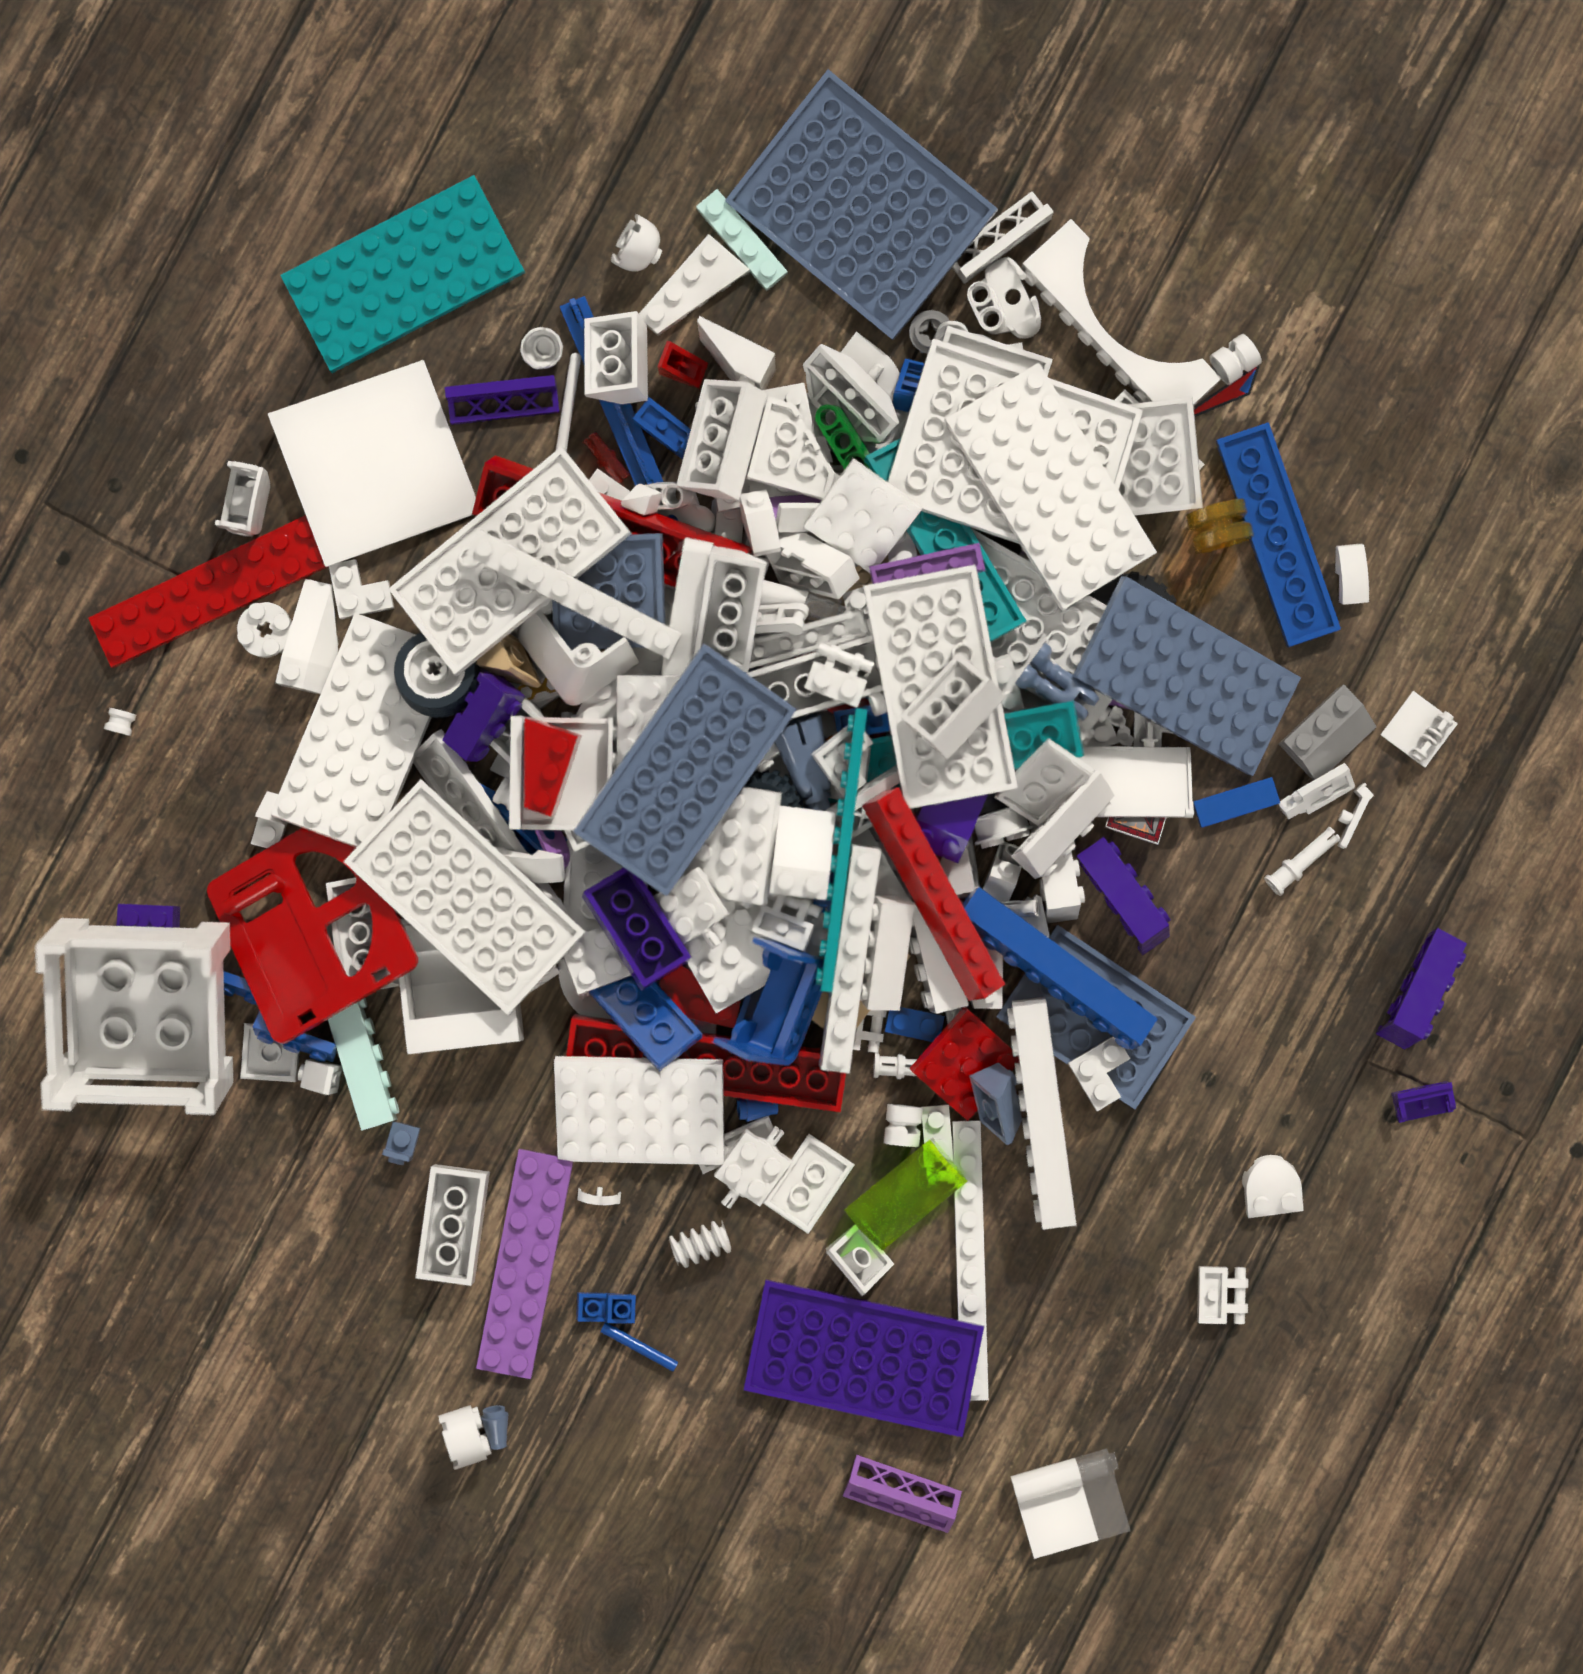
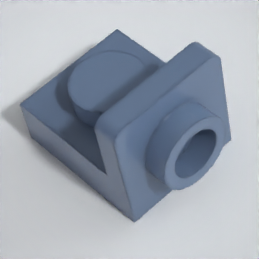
[382,1121,421,1165]

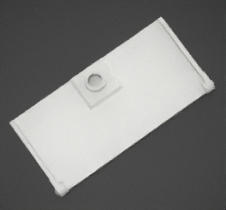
[1078,746,1194,818]

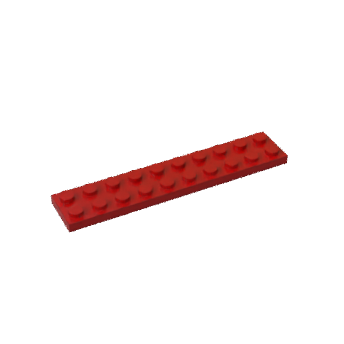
[88,515,329,668]

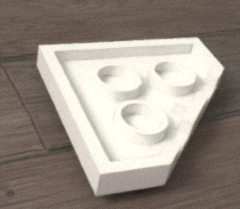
[746,397,835,500]

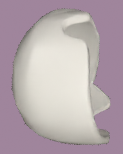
[520,327,563,369]

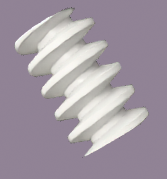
[669,1221,731,1268]

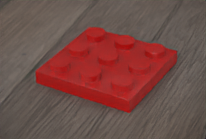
[909,1007,1020,1121]

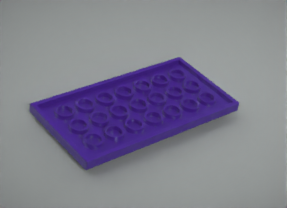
[744,1279,985,1437]

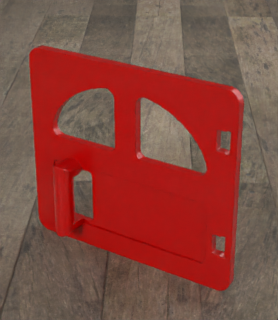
[207,828,418,1044]

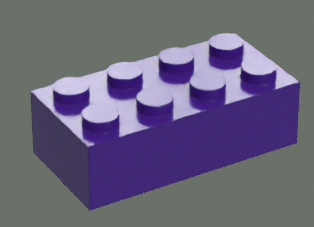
[582,867,691,991]

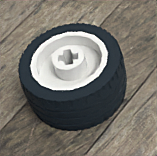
[394,632,480,718]

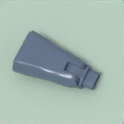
[774,713,831,811]

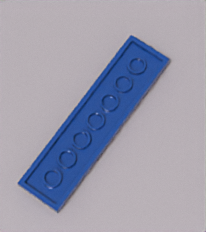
[1215,422,1341,648]

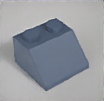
[970,1062,1022,1145]

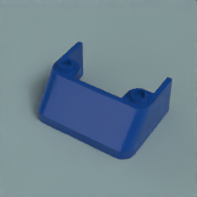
[713,937,824,1065]

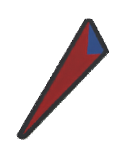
[1194,365,1259,417]

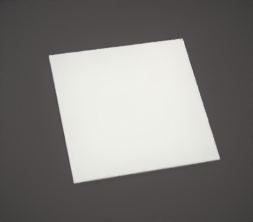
[268,360,476,567]

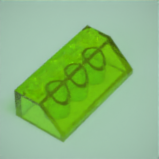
[844,1138,968,1251]

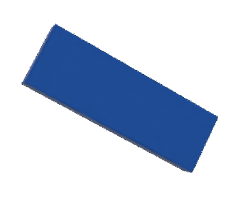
[1193,777,1280,828]

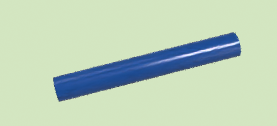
[600,1322,678,1372]

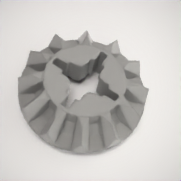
[909,310,950,353]

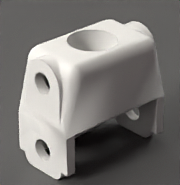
[215,461,270,537]

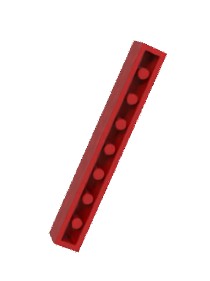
[862,788,1006,1001]

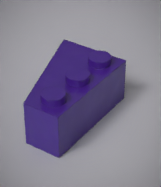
[442,673,526,762]

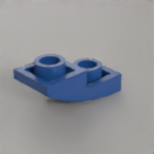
[576,1292,636,1323]

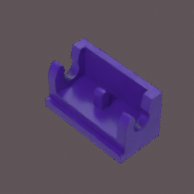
[1391,1081,1456,1123]

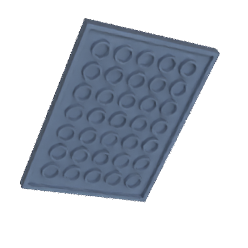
[725,69,998,340]

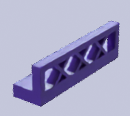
[445,375,560,425]

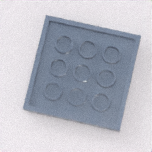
[552,534,666,651]

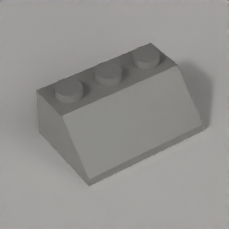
[1279,685,1376,781]

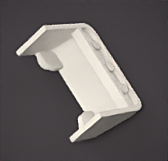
[517,599,640,705]

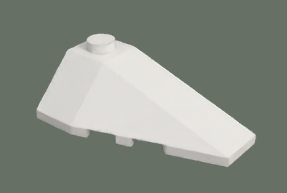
[276,579,338,695]

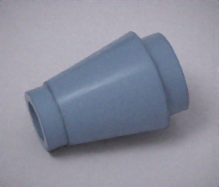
[481,1405,508,1450]

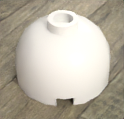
[611,214,662,272]

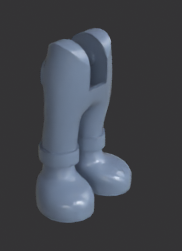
[1014,643,1100,721]

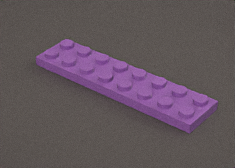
[476,1149,573,1379]

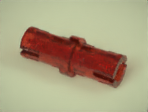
[583,432,631,484]

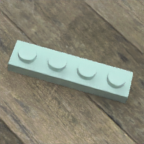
[696,189,787,291]

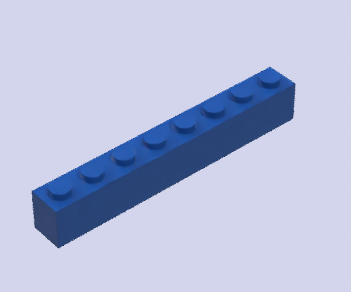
[962,887,1158,1050]

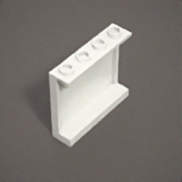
[509,716,617,830]

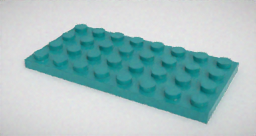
[280,175,525,373]

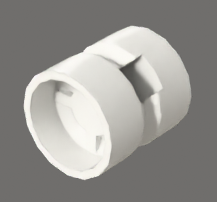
[1209,334,1262,385]
[884,1104,923,1147]

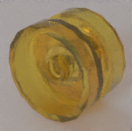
[1185,498,1255,554]

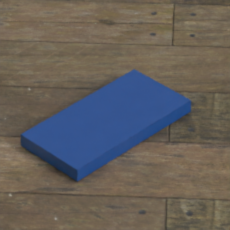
[589,976,703,1071]

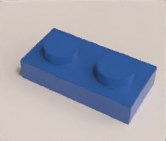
[885,1007,945,1042]

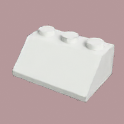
[584,311,648,404]
[900,654,1006,759]

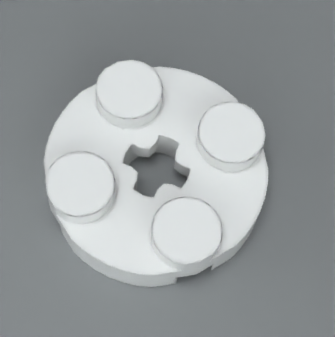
[237,602,292,658]

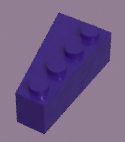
[1077,837,1171,955]
[1376,928,1467,1050]

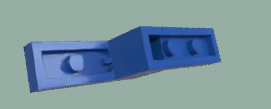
[632,397,691,460]
[224,971,337,1062]

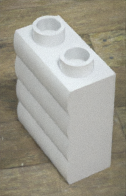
[399,919,524,1054]

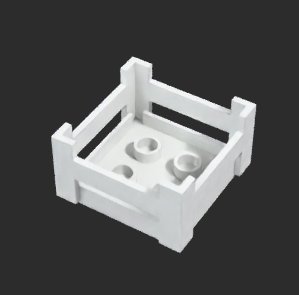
[36,918,233,1115]

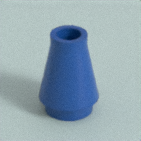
[737,1098,778,1122]

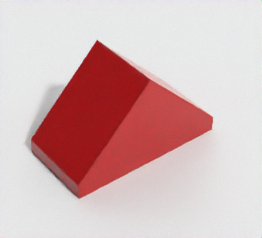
[657,341,708,388]

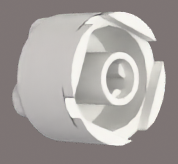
[438,1405,491,1470]

